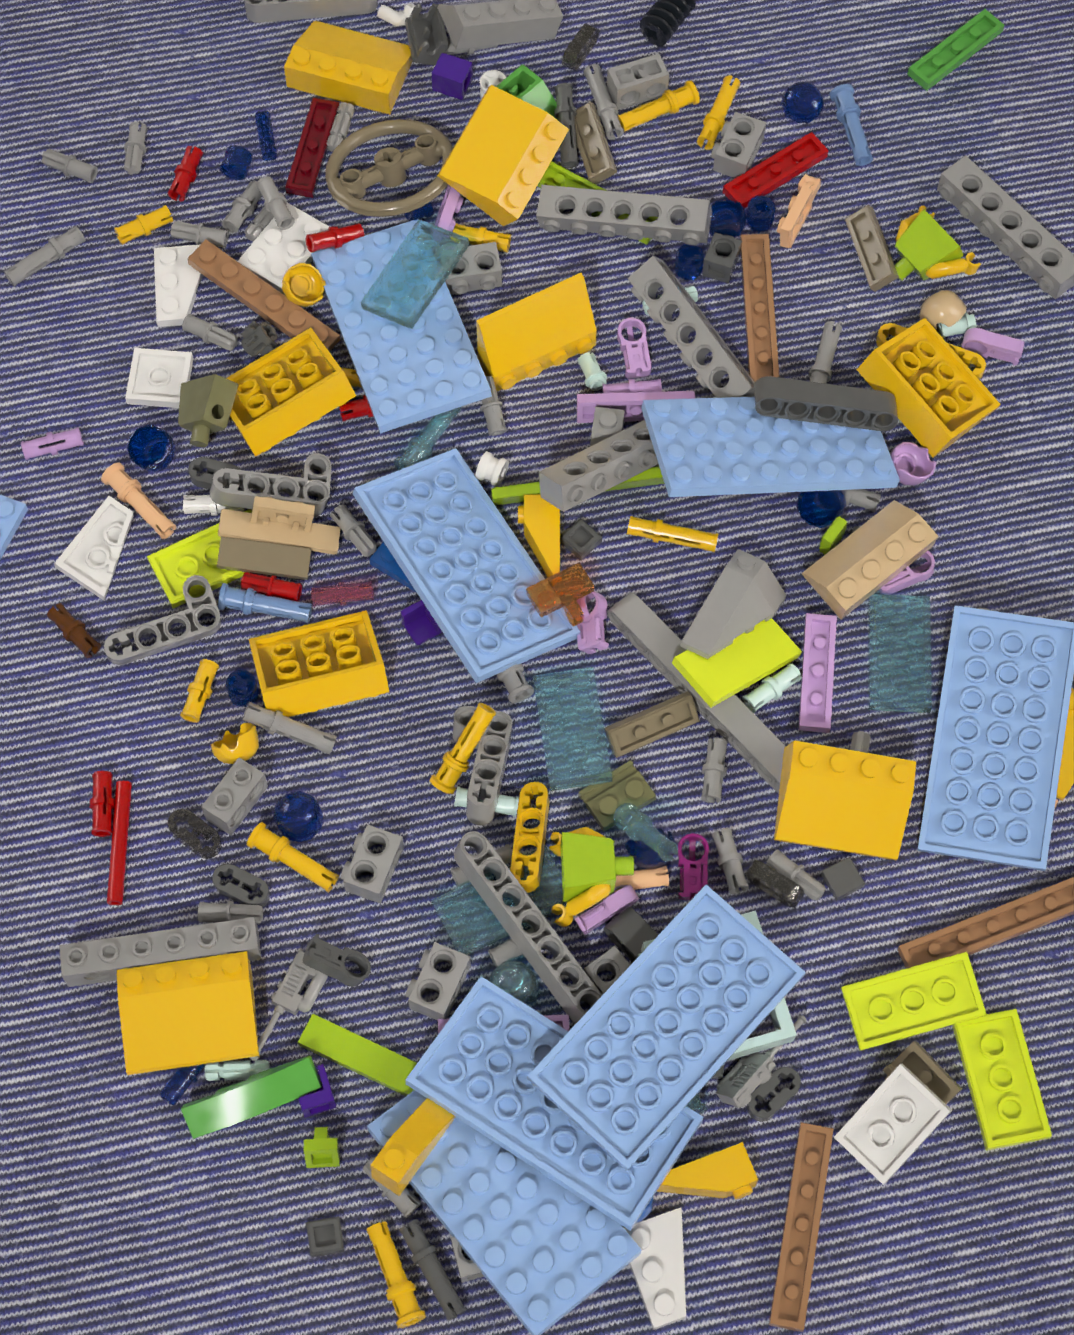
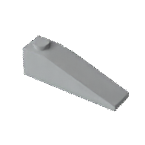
[680,549,787,659]

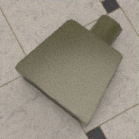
[178,374,238,447]

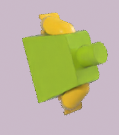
[895,205,981,281]
[549,827,634,927]

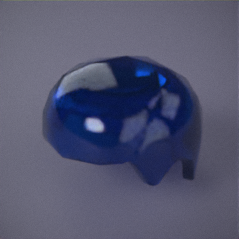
[780,81,824,123]
[709,200,746,237]
[127,424,176,472]
[797,490,846,528]
[273,790,324,842]
[625,828,676,869]

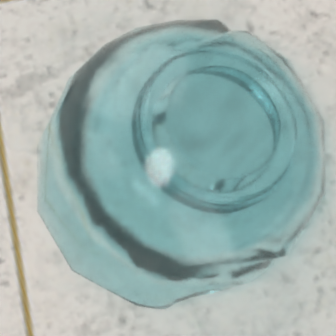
[488,961,540,1007]

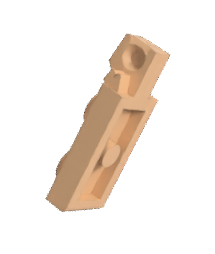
[777,174,821,249]

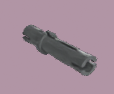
[554,83,579,168]
[399,1219,467,1321]

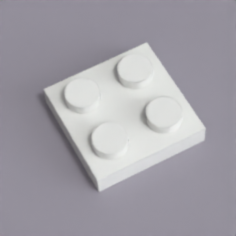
[125,348,193,408]

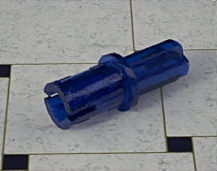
[160,1064,205,1105]

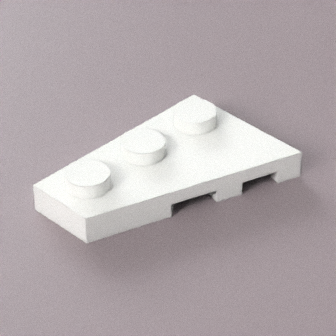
[154,244,203,327]
[54,496,134,600]
[624,1207,686,1330]

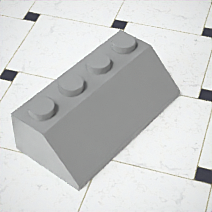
[437,0,563,49]

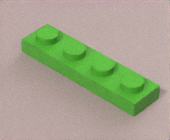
[907,9,1004,91]

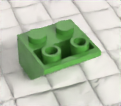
[496,64,557,119]

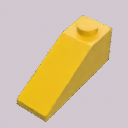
[518,494,560,589]
[370,1098,456,1196]
[656,1142,758,1200]

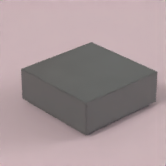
[560,519,602,561]
[821,857,865,901]
[306,1216,345,1258]

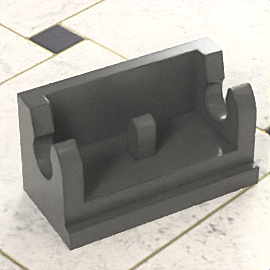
[405,3,448,66]

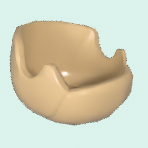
[920,290,966,330]

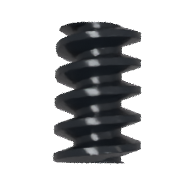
[639,0,696,47]

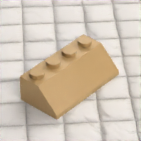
[802,500,939,620]

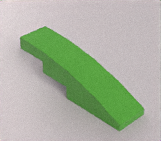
[181,1056,323,1139]

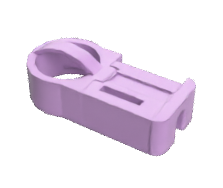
[617,318,652,379]
[962,328,1025,366]
[879,551,935,597]
[574,589,609,654]
[575,885,639,935]

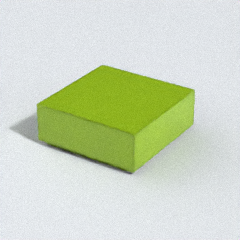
[819,516,848,555]

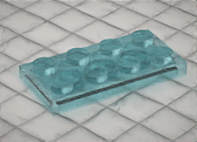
[361,219,469,329]
[868,594,932,713]
[533,667,613,791]
[431,845,567,955]

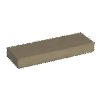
[574,101,618,185]
[845,205,899,292]
[217,537,311,580]
[604,691,700,758]

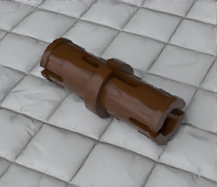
[47,603,101,658]

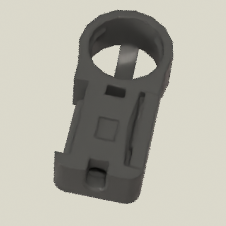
[303,934,371,987]

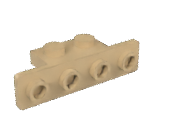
[218,496,340,555]

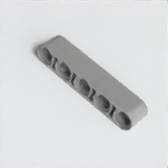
[244,0,378,23]

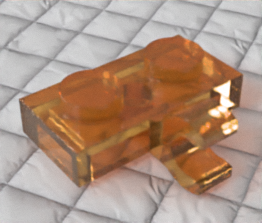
[526,562,594,627]

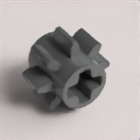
[241,320,277,357]

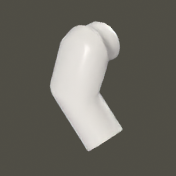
[377,4,416,27]

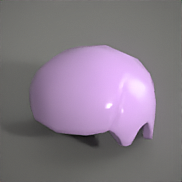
[890,442,936,486]

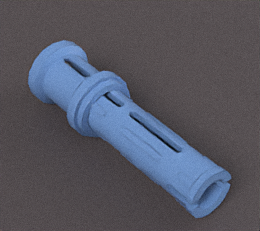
[829,84,873,166]
[218,583,312,623]

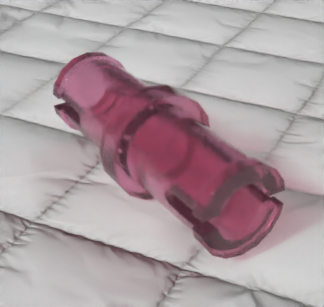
[311,581,374,607]

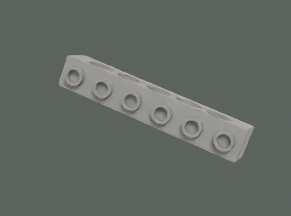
[937,155,1074,300]
[536,185,712,245]
[627,256,755,398]
[539,420,658,512]
[59,917,262,987]

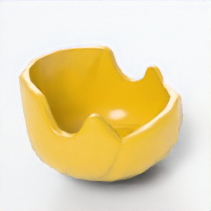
[282,263,326,307]
[211,723,259,764]

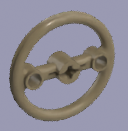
[325,119,453,217]

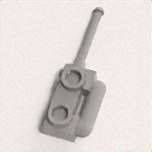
[250,950,328,1061]
[716,1015,806,1108]

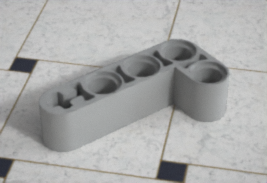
[210,453,331,517]
[104,575,221,665]
[453,706,512,825]

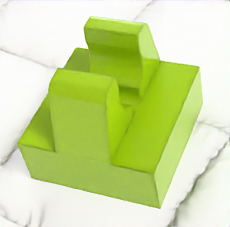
[304,1127,340,1168]

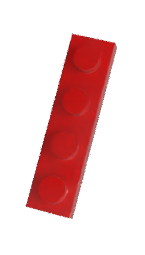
[723,132,829,211]

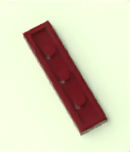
[285,97,340,198]

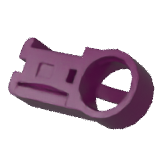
[677,833,709,900]

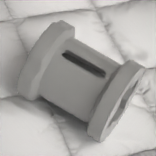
[497,664,535,704]

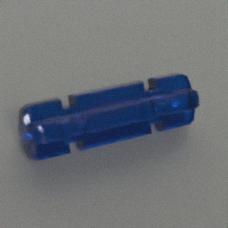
[255,110,277,161]

